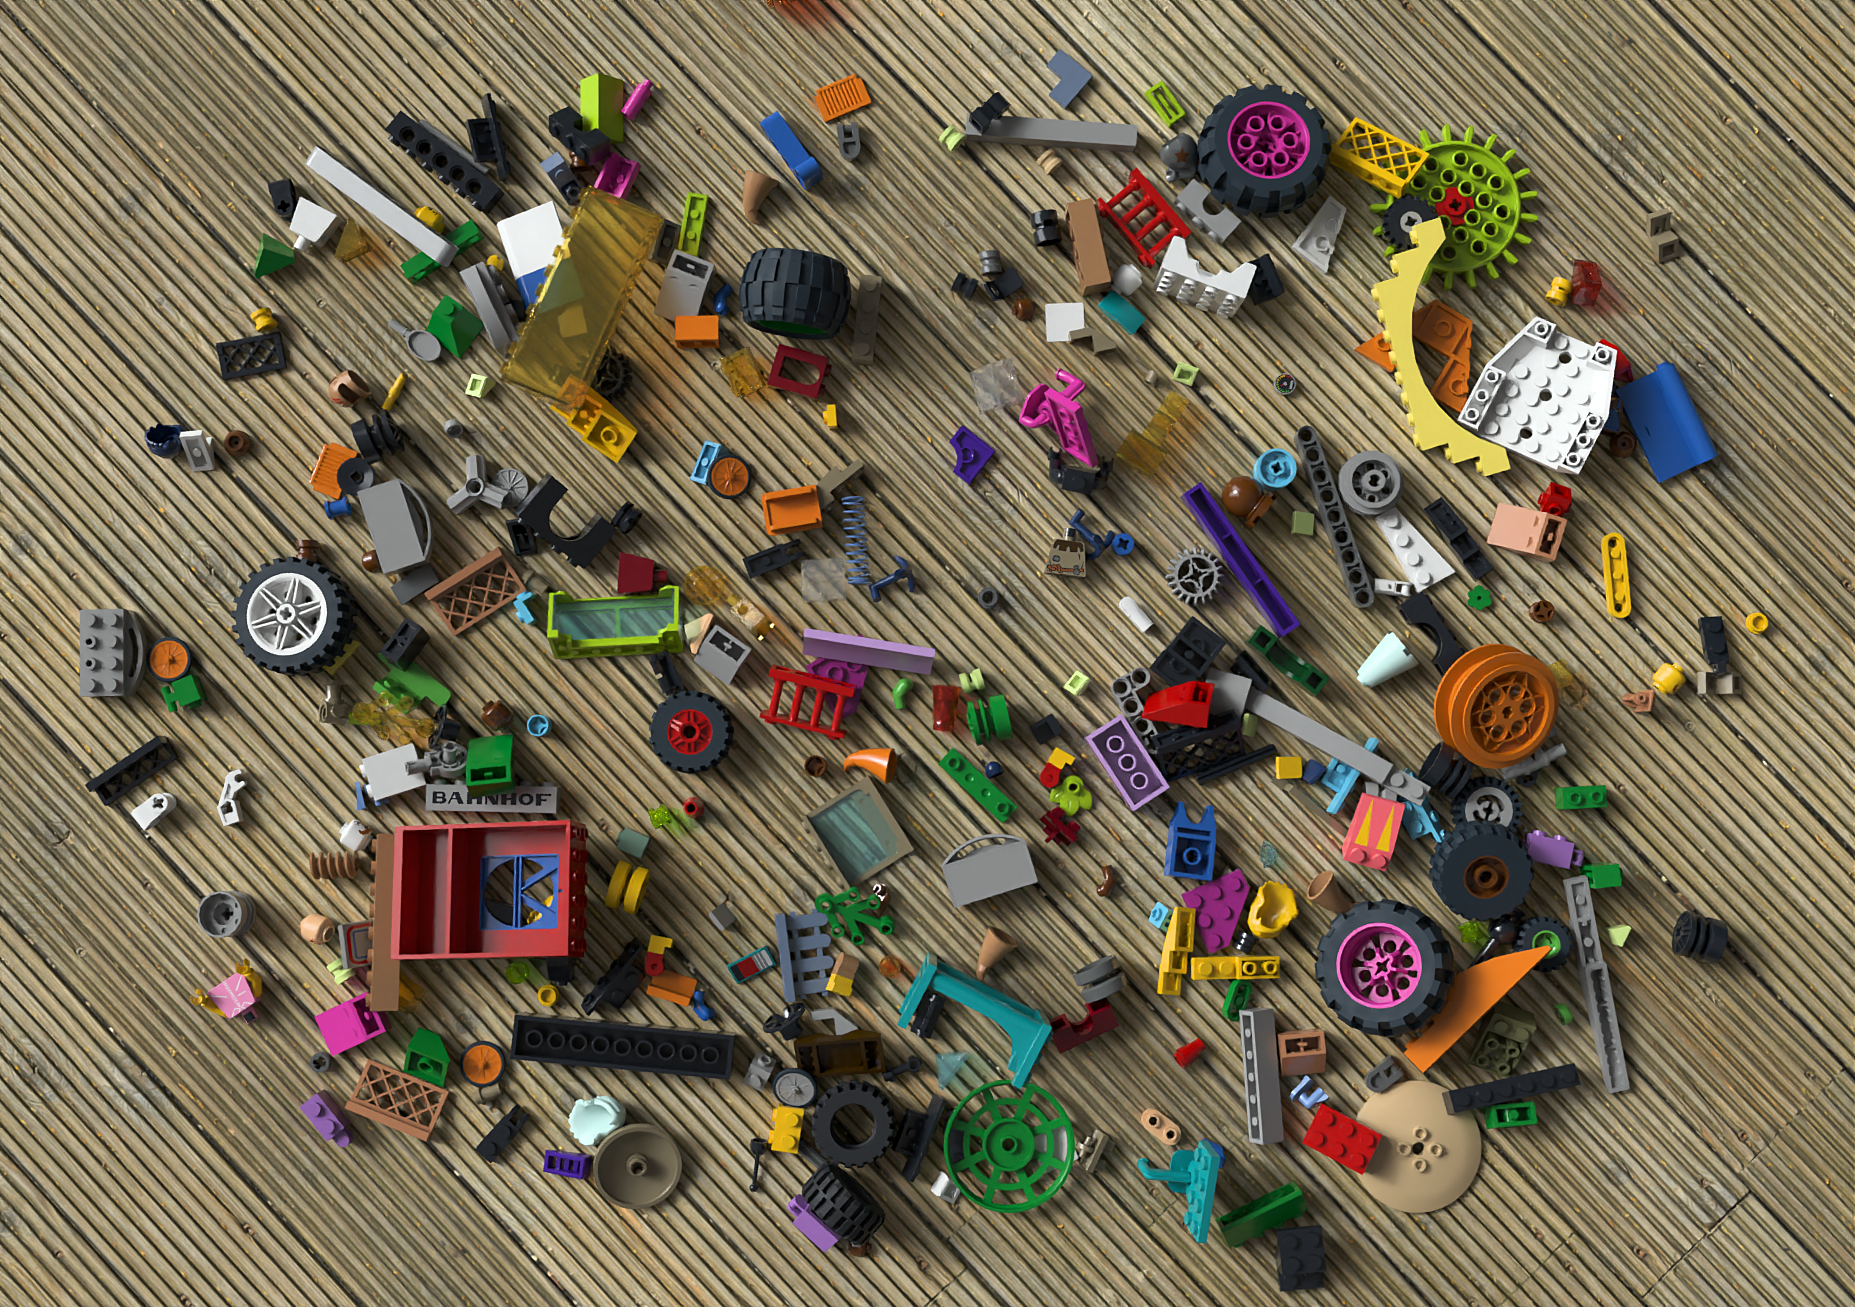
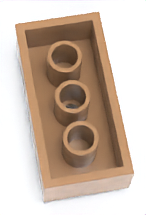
[1064,198,1114,297]

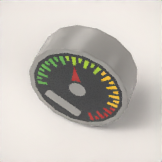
[1273,373,1296,395]

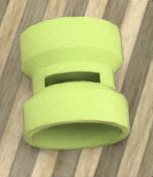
[959,668,985,695]
[327,957,357,985]

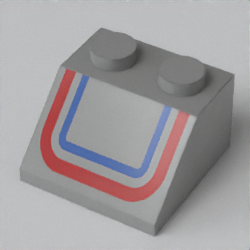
[338,919,373,970]

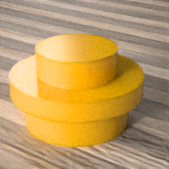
[1745,612,1768,634]
[537,984,560,1007]

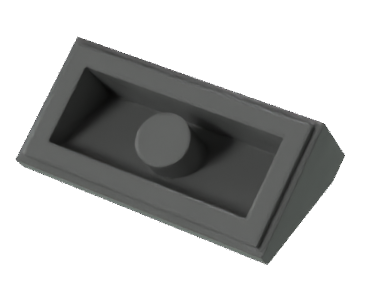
[646,218,682,266]

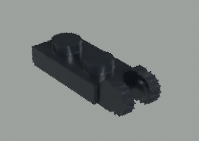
[742,539,806,579]
[475,1104,530,1164]

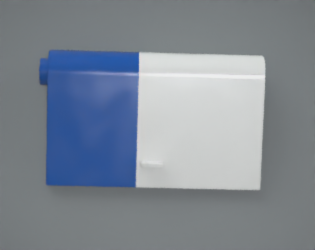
[497,201,586,324]

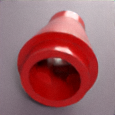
[683,797,704,818]
[1173,1038,1206,1069]

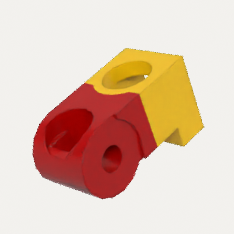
[1040,747,1075,788]
[644,935,675,976]

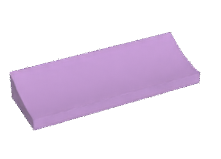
[802,628,935,675]

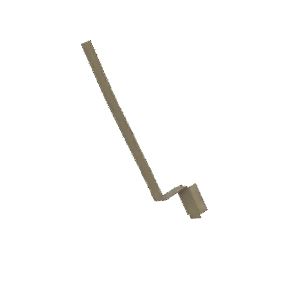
[1270,773,1348,838]

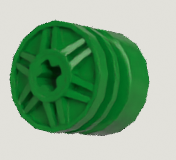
[966,694,1013,746]

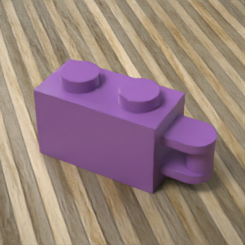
[1523,830,1585,869]
[300,1089,353,1147]
[787,1194,841,1252]

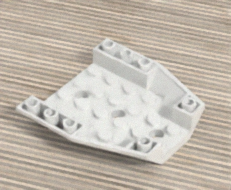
[1457,316,1617,475]

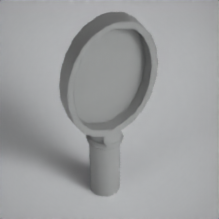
[388,319,442,361]

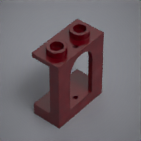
[767,343,832,402]

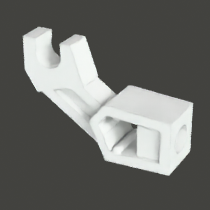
[217,769,247,826]

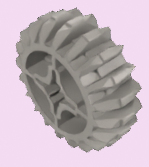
[1165,547,1224,606]

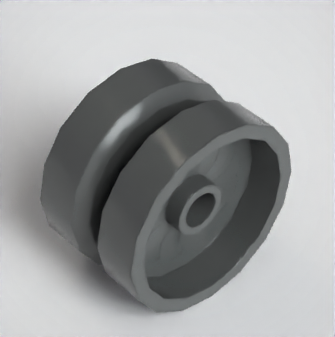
[1072,954,1129,1004]

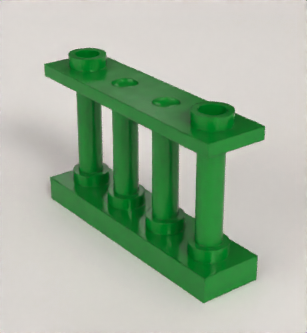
[938,748,1018,823]

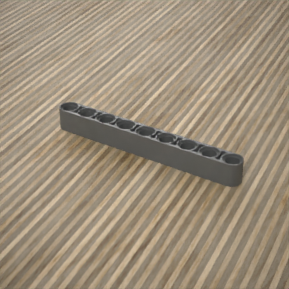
[1293,425,1374,609]

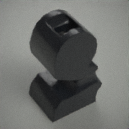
[969,92,1011,135]

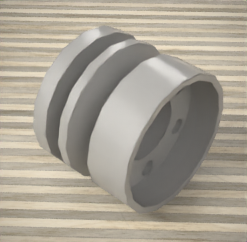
[197,891,257,938]

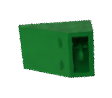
[466,734,515,798]

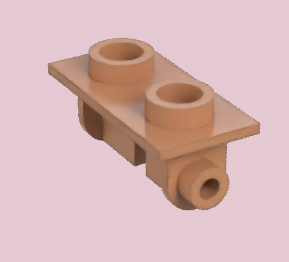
[1622,689,1656,713]

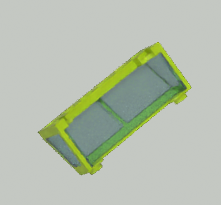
[547,585,684,659]

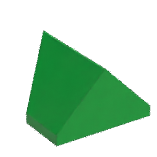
[254,233,296,279]

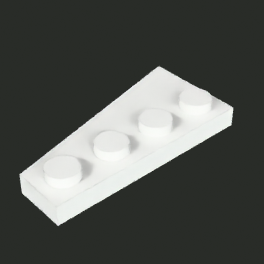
[1374,507,1455,593]

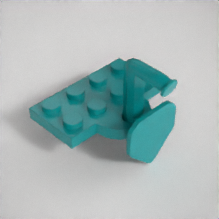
[1137,1140,1220,1244]

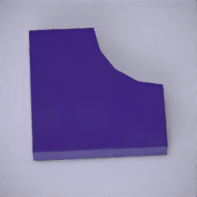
[949,425,996,485]

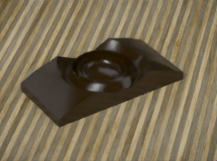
[793,1029,886,1078]

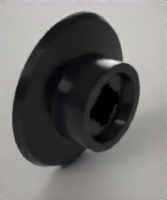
[337,457,375,496]

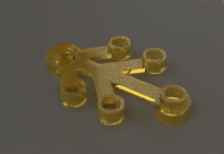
[352,691,435,745]

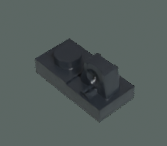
[1230,650,1273,693]

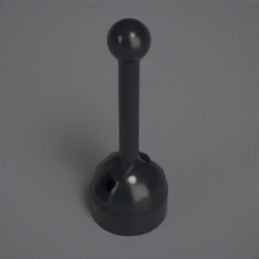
[749,1138,768,1192]

